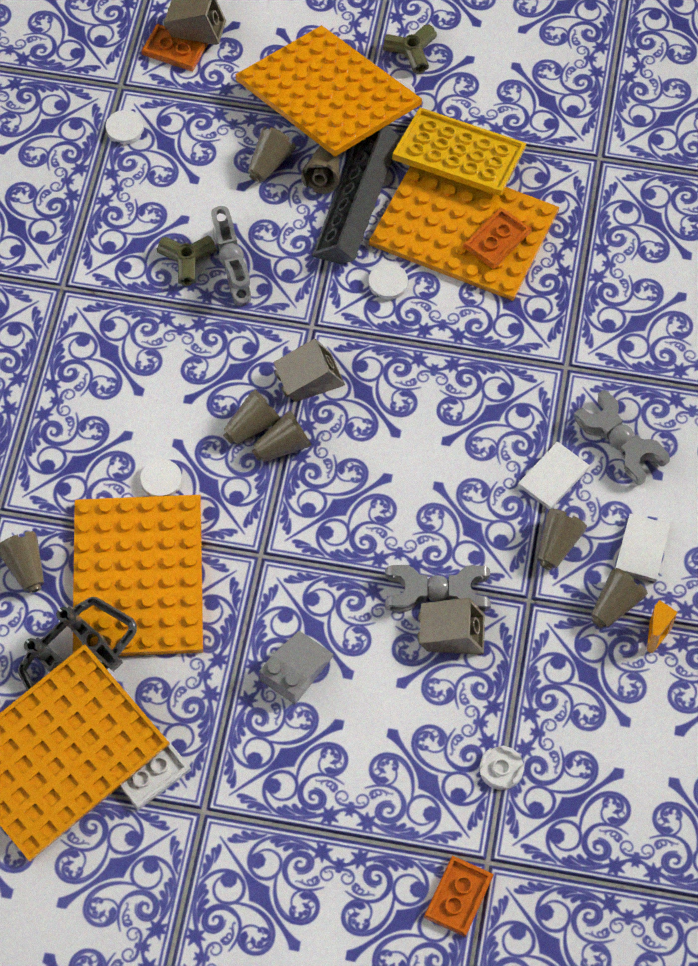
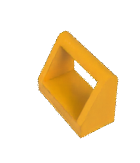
[647,600,678,653]

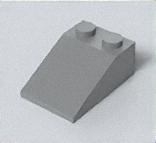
[259,631,334,704]

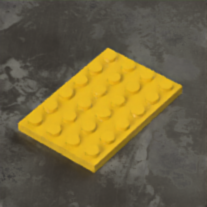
[392,107,527,197]

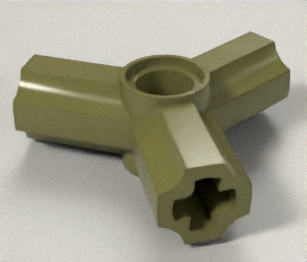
[383,24,437,74]
[157,236,217,286]

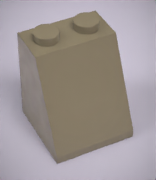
[164,0,226,45]
[273,338,345,402]
[417,597,485,654]

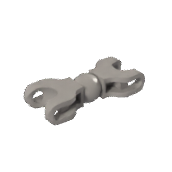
[211,206,251,306]
[574,390,670,485]
[385,565,491,612]

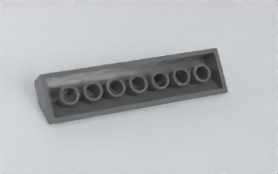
[312,126,400,264]

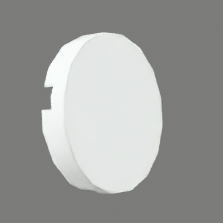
[106,110,144,145]
[368,263,408,300]
[140,459,182,496]
[479,746,524,790]

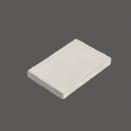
[518,441,590,509]
[615,514,671,582]
[119,736,191,810]

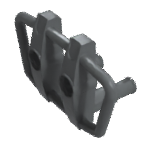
[18,597,137,691]

